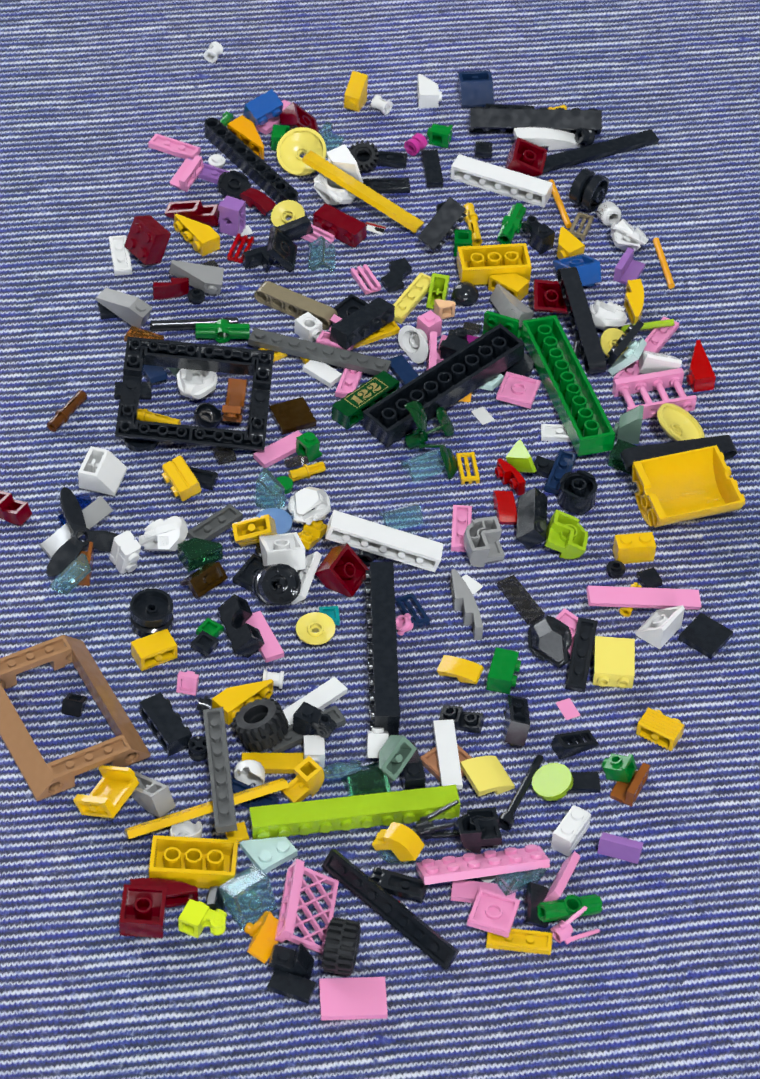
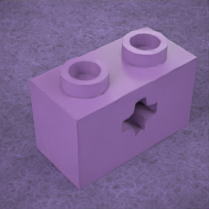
[218,196,246,237]

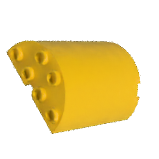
[632,445,745,527]

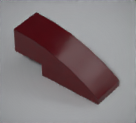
[165,200,219,226]
[0,491,32,526]
[130,878,198,908]

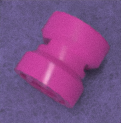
[404,133,427,156]

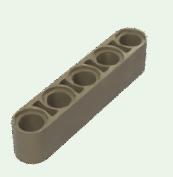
[254,281,338,330]

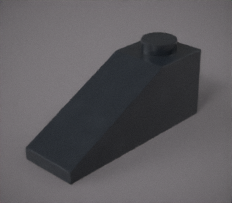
[503,695,530,746]
[400,742,426,790]

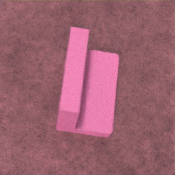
[170,155,204,192]

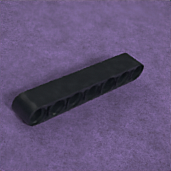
[557,267,607,375]
[620,435,737,472]

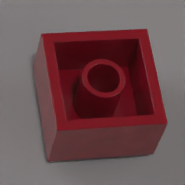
[124,215,171,265]

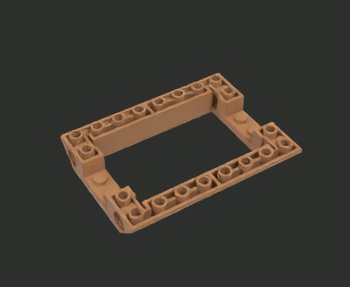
[0,635,151,801]

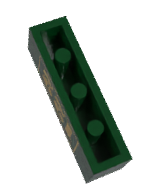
[332,371,399,430]

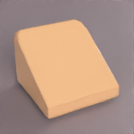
[434,299,456,319]

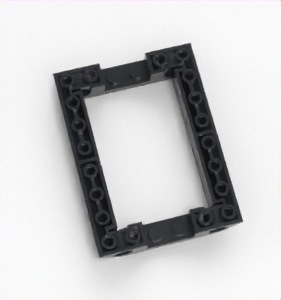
[115,336,274,451]

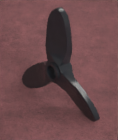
[46,487,119,577]

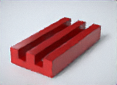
[227,233,254,263]

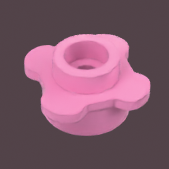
[396,613,414,636]

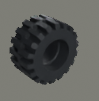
[233,698,289,751]
[322,917,361,976]

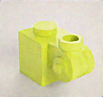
[178,899,227,938]

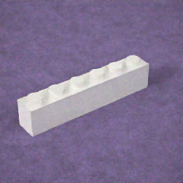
[450,154,553,208]
[325,510,443,572]

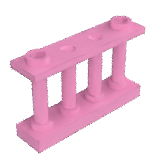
[612,368,697,419]

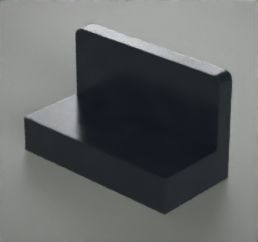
[277,215,314,241]

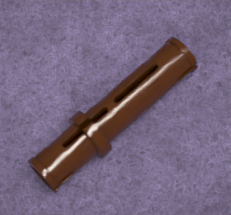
[47,390,87,432]

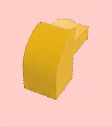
[281,756,325,803]
[372,822,425,861]

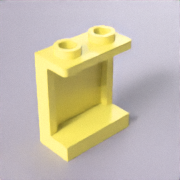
[593,636,635,688]

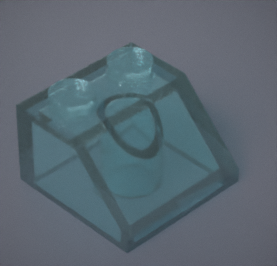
[219,865,277,931]

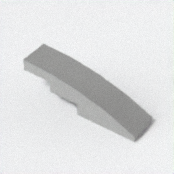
[39,496,113,559]
[450,569,483,640]

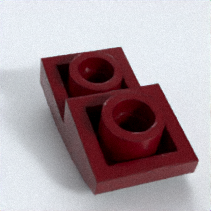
[239,188,277,216]
[153,278,189,300]

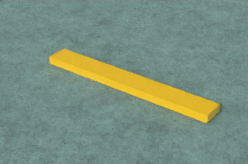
[302,151,424,233]
[124,778,289,839]

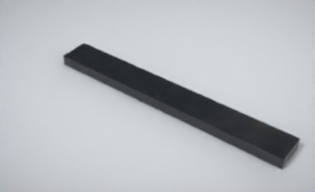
[543,129,659,173]
[321,849,459,970]

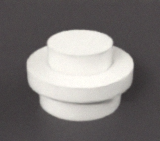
[208,154,225,169]

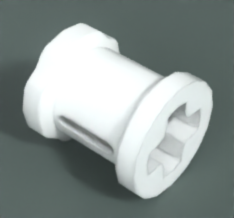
[204,42,223,63]
[371,95,393,115]
[263,669,284,689]

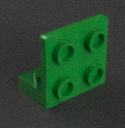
[482,311,521,339]

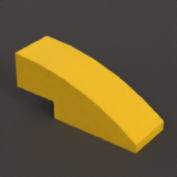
[624,279,644,324]

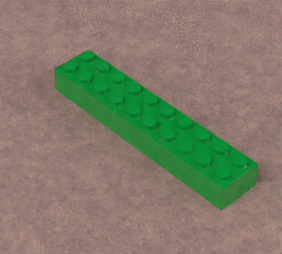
[521,315,615,456]

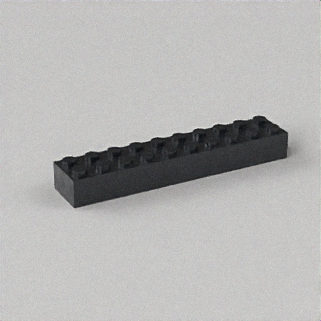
[363,324,525,447]
[365,562,400,736]

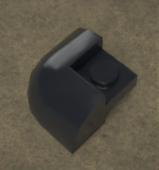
[457,807,502,853]

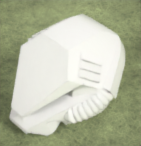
[314,174,356,205]
[610,219,649,252]
[589,300,627,331]
[177,369,218,400]
[288,486,331,525]
[139,516,188,552]

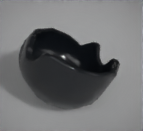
[451,282,479,307]
[194,403,222,428]

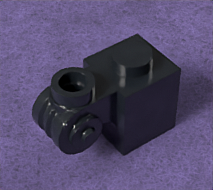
[521,216,555,255]
[439,328,469,359]
[293,702,337,738]

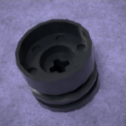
[252,564,301,606]

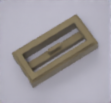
[569,212,594,241]

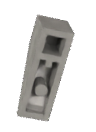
[169,260,224,295]
[489,284,535,327]
[95,288,153,330]
[130,771,176,818]

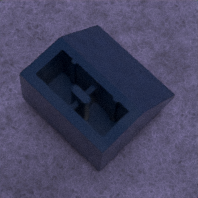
[457,70,494,108]

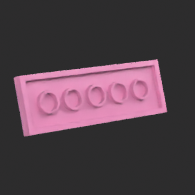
[416,844,550,885]

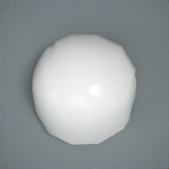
[234,760,265,786]
[169,820,203,838]

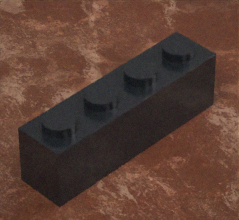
[330,297,395,350]

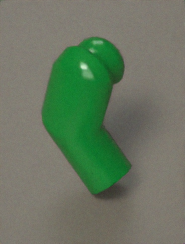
[220,112,234,126]

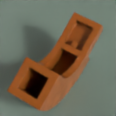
[222,378,248,422]

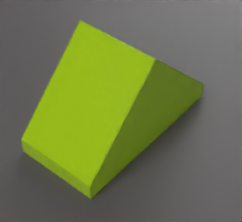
[426,273,450,309]
[506,439,537,473]

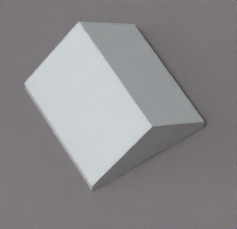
[639,350,682,374]
[635,605,685,649]

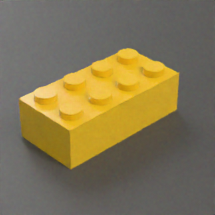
[456,243,532,285]
[149,835,238,890]

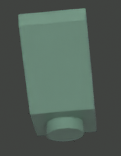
[614,405,644,444]
[379,735,417,781]

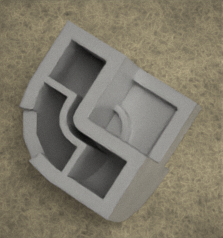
[463,516,505,567]

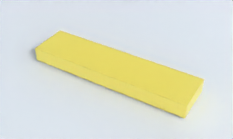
[393,272,431,324]

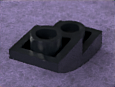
[439,705,485,733]
[524,882,549,928]

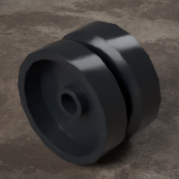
[569,168,609,212]
[130,588,174,638]

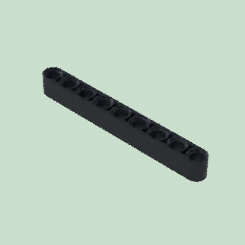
[205,118,298,204]

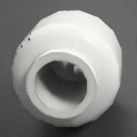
[597,201,622,226]

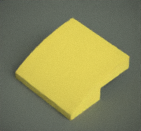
[460,756,515,797]

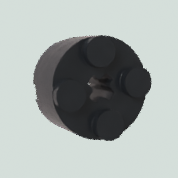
[558,470,598,515]

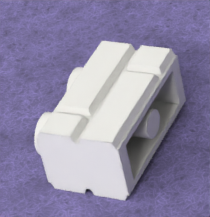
[109,531,141,574]
[551,805,591,856]

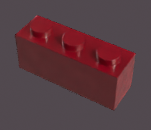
[313,203,367,248]

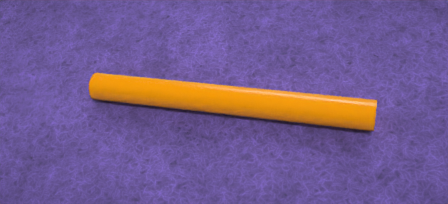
[548,179,572,229]
[652,238,675,289]

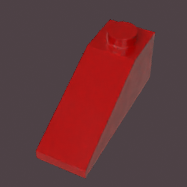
[686,340,716,392]

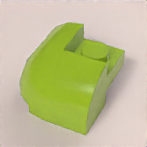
[545,509,588,559]

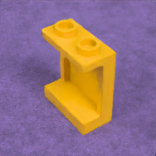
[73,765,139,818]

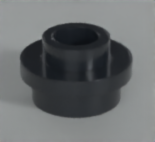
[188,288,205,305]
[606,560,626,579]
[196,695,212,715]

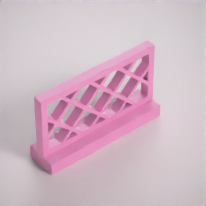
[275,859,339,954]

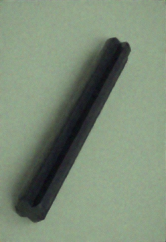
[150,317,239,331]

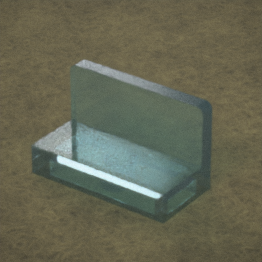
[319,121,344,158]
[308,236,336,272]
[401,449,446,482]
[379,504,424,529]
[50,553,92,595]
[494,868,547,896]

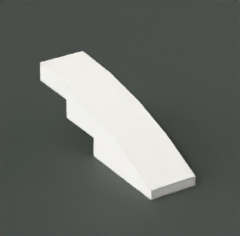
[513,127,580,151]

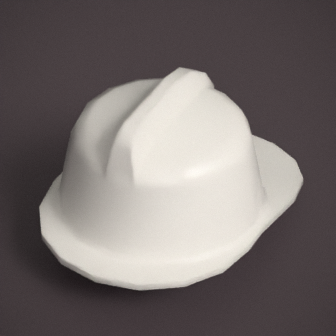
[398,325,428,364]

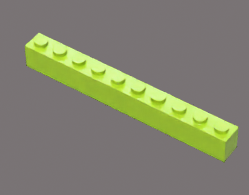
[249,785,461,840]

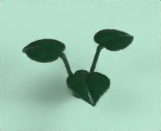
[404,401,457,480]

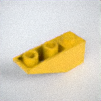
[173,214,220,256]
[212,679,273,725]

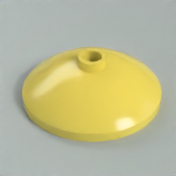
[276,127,327,176]
[657,403,704,441]

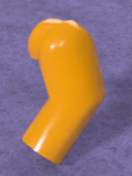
[244,911,273,937]

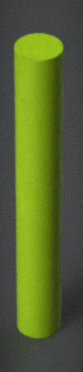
[621,319,675,332]

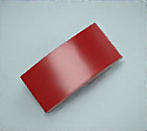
[495,458,526,496]
[493,490,517,525]

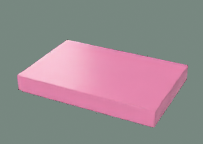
[319,977,388,1021]

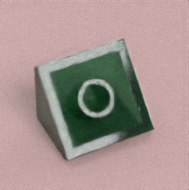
[339,762,391,796]

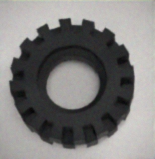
[349,140,378,174]

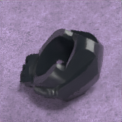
[528,616,572,667]

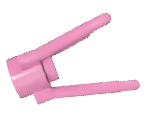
[551,906,600,945]

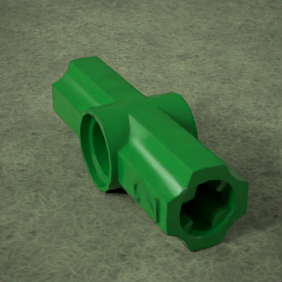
[497,203,526,244]
[196,319,250,343]
[537,894,602,923]

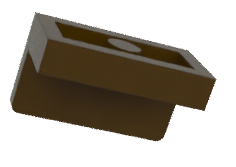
[180,561,228,598]

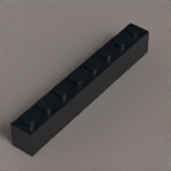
[469,106,602,135]

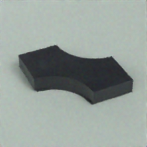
[381,258,412,293]

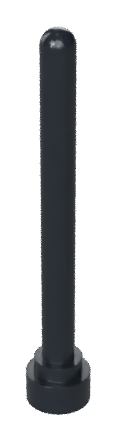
[498,754,544,831]

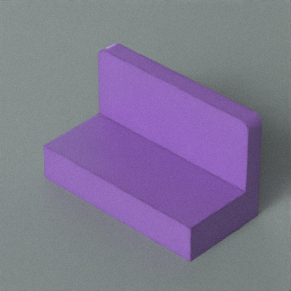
[613,247,645,285]
[597,832,643,864]

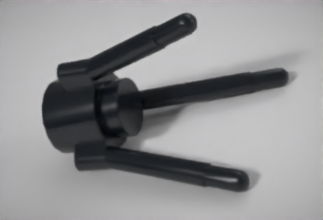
[416,800,460,840]

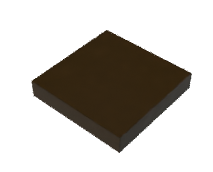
[269,397,317,435]

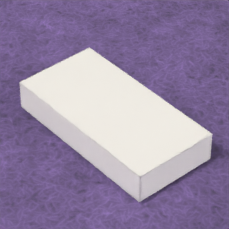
[303,360,342,388]

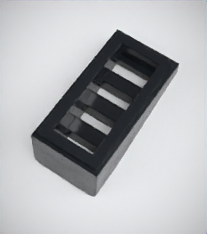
[551,730,598,759]

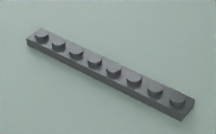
[248,328,391,375]
[203,707,237,833]

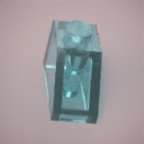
[256,468,286,509]

